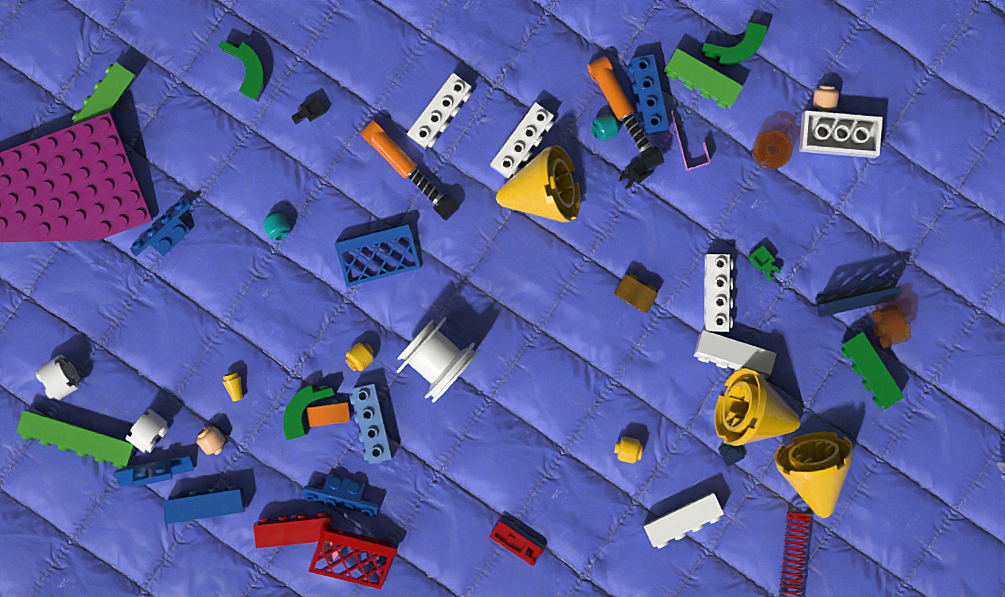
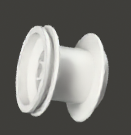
[396,317,480,403]

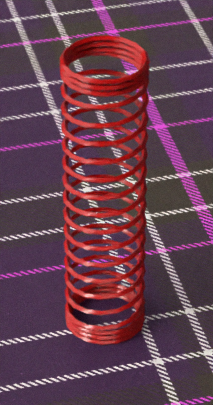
[778,512,811,597]

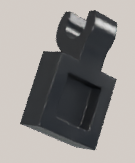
[291,96,326,125]

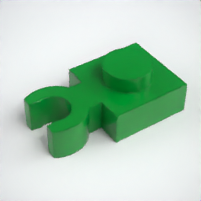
[747,245,781,281]

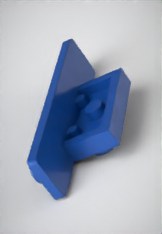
[130,197,192,257]
[114,454,194,487]
[302,474,379,516]

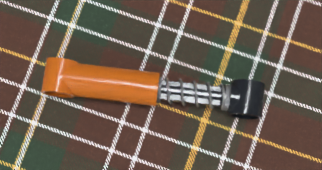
[587,56,664,172]
[360,120,459,221]

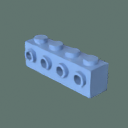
[349,384,393,464]

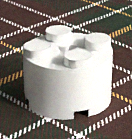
[35,355,81,400]
[125,408,169,453]

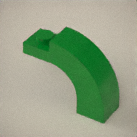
[701,22,767,66]
[218,40,265,102]
[283,385,336,441]

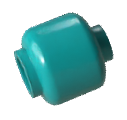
[591,114,620,141]
[262,211,290,241]

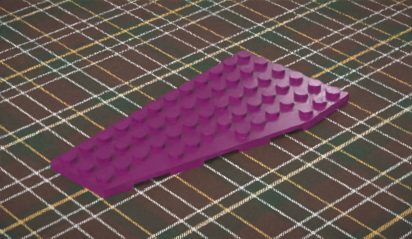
[0,112,154,242]

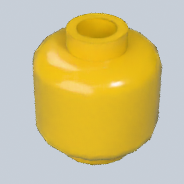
[345,343,374,371]
[614,436,643,463]

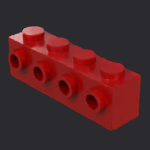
[253,511,334,549]

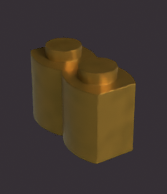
[613,273,658,314]

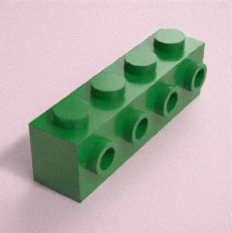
[840,332,904,409]

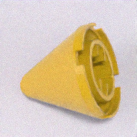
[496,145,580,223]
[714,368,800,446]
[775,432,854,518]

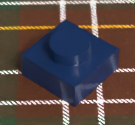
[718,444,744,467]

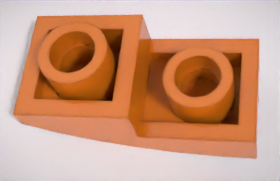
[307,402,350,427]

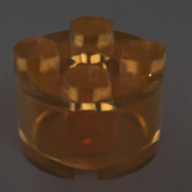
[751,130,793,171]
[871,304,911,348]

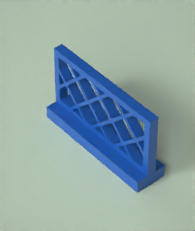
[334,223,421,287]

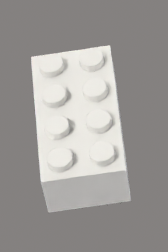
[799,111,883,158]

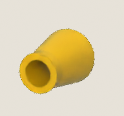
[222,372,244,401]

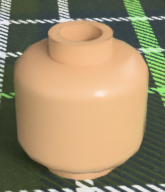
[813,85,839,113]
[197,426,226,455]

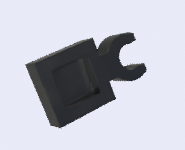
[618,160,654,190]

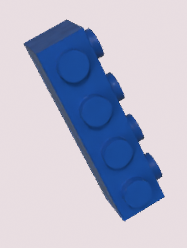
[628,54,669,135]
[163,485,246,524]

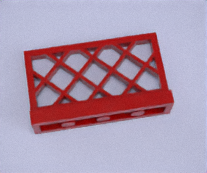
[308,525,398,589]

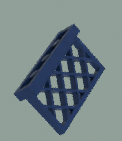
[815,282,901,317]

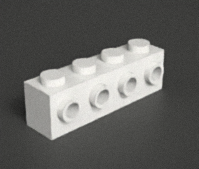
[407,73,472,149]
[490,102,555,179]
[704,254,733,332]
[693,330,776,379]
[643,492,724,548]

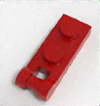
[489,520,544,566]

